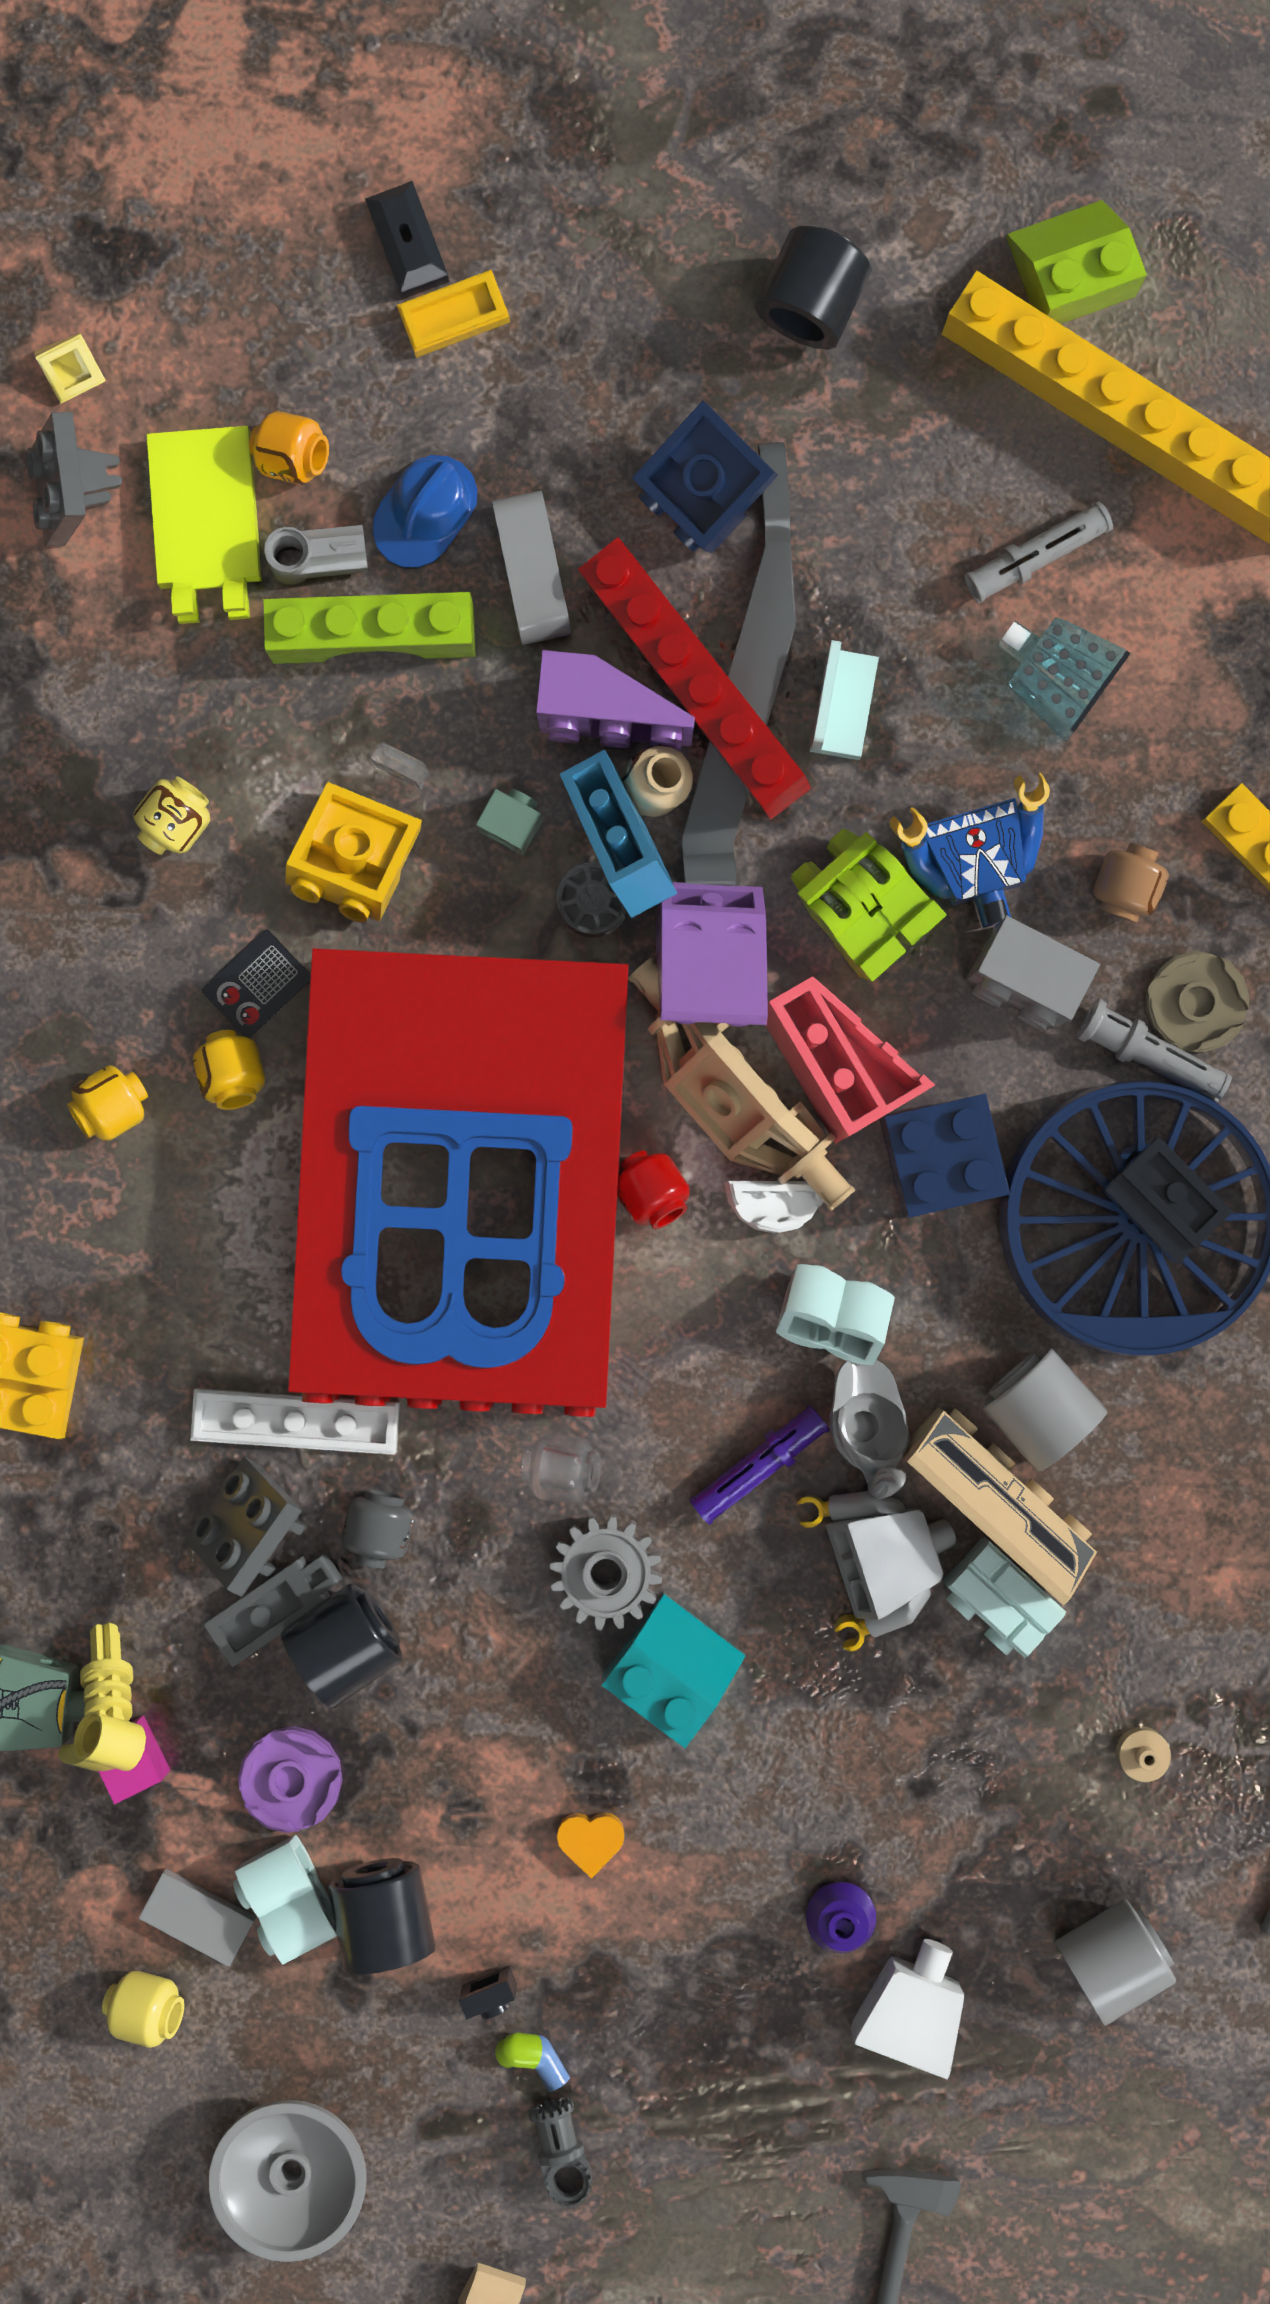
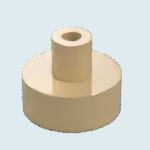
[1116,1726,1171,1782]

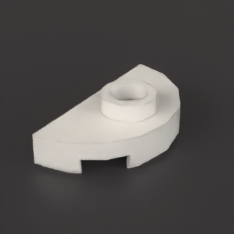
[724,1181,824,1233]

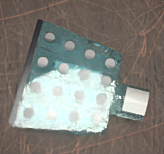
[997,617,1131,742]

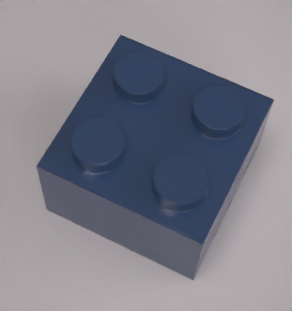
[879,1093,1010,1218]

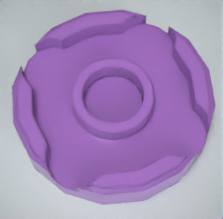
[238,1726,343,1833]

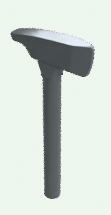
[862,2169,961,2304]

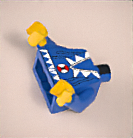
[889,773,1050,928]

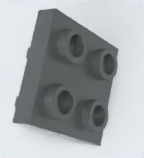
[26,412,122,546]
[185,1456,306,1597]

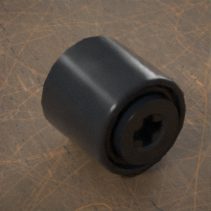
[755,226,872,350]
[281,1584,402,1709]
[328,1858,436,1975]

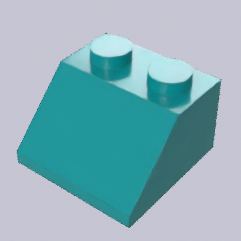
[602,1593,746,1749]

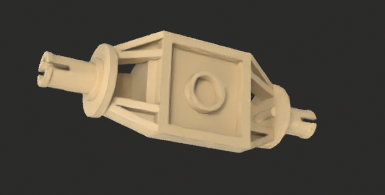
[628,957,855,1211]

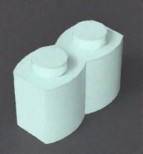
[776,1264,895,1365]
[233,1834,337,1965]

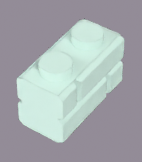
[943,1537,1066,1658]

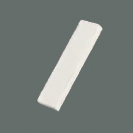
[190,1388,400,1455]

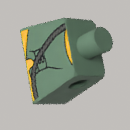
[0,1644,86,1751]

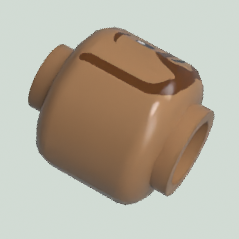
[1093,843,1169,923]

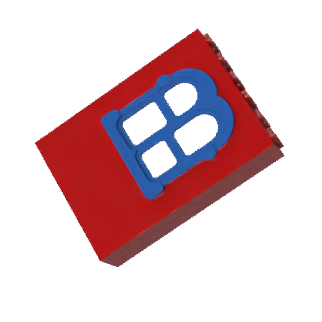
[288,948,629,1417]

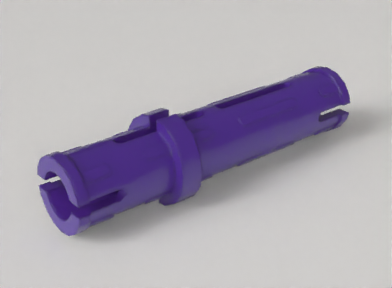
[689,1404,830,1525]

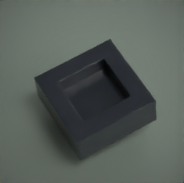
[459,1966,517,2020]

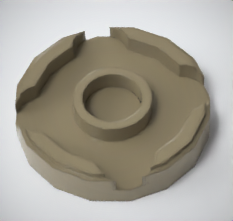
[1145,951,1250,1053]

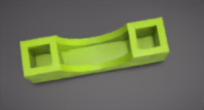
[263,592,476,664]

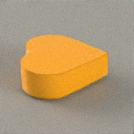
[557,1812,625,1879]

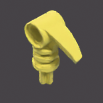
[57,1623,146,1771]

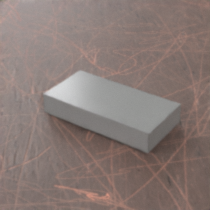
[138,1868,256,1967]

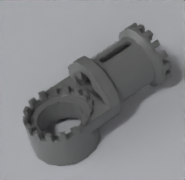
[528,2097,592,2208]

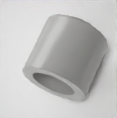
[983,1348,1107,1472]
[1054,1899,1176,2026]

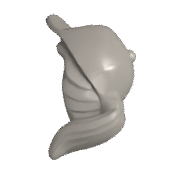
[829,1360,910,1499]

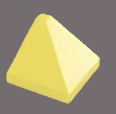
[34,333,106,404]

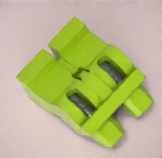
[791,828,947,982]

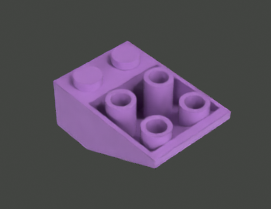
[536,650,695,752]
[655,882,768,1027]

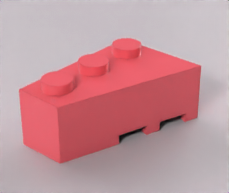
[765,976,935,1144]

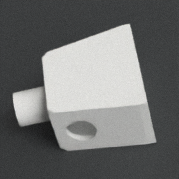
[850,1939,964,2080]

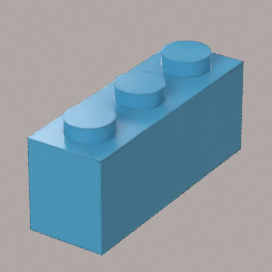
[559,749,677,918]

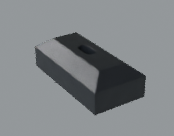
[365,181,450,300]

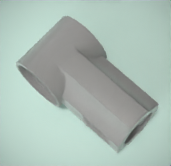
[264,525,368,585]

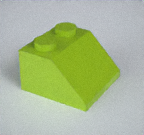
[1006,200,1147,324]

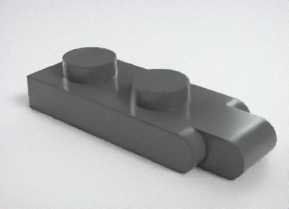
[204,1553,343,1667]

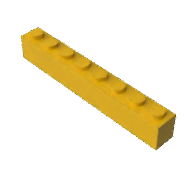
[941,271,1270,544]

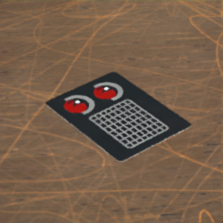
[202,930,311,1038]

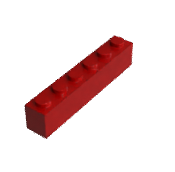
[578,537,811,820]

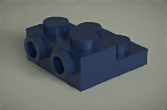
[632,400,778,554]

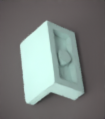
[810,640,879,760]

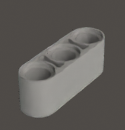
[492,490,572,645]

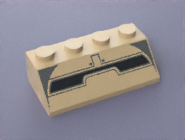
[902,1407,1097,1606]

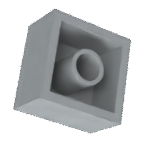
[965,916,1101,1031]

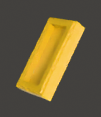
[397,270,510,358]

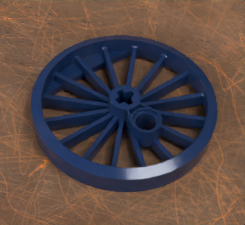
[999,1081,1270,1357]

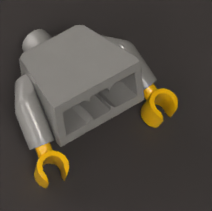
[796,1491,956,1651]

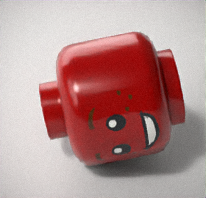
[617,1150,690,1230]

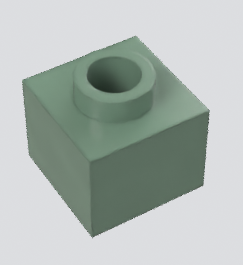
[476,788,543,857]

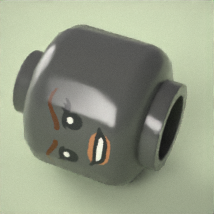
[341,1489,414,1569]

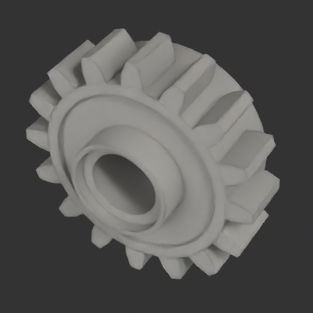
[550,1514,663,1630]

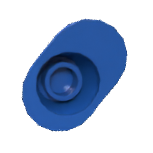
[373,455,478,568]

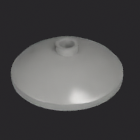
[209,2100,367,2262]

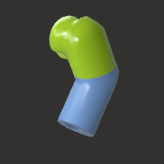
[495,2032,570,2092]

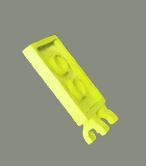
[147,426,262,624]

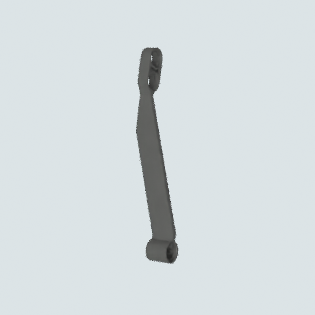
[682,442,796,886]

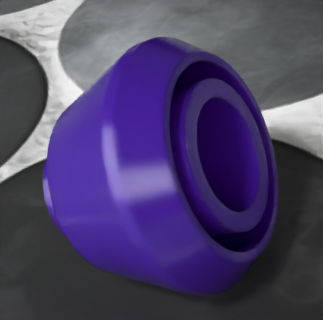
[806,1882,876,1954]

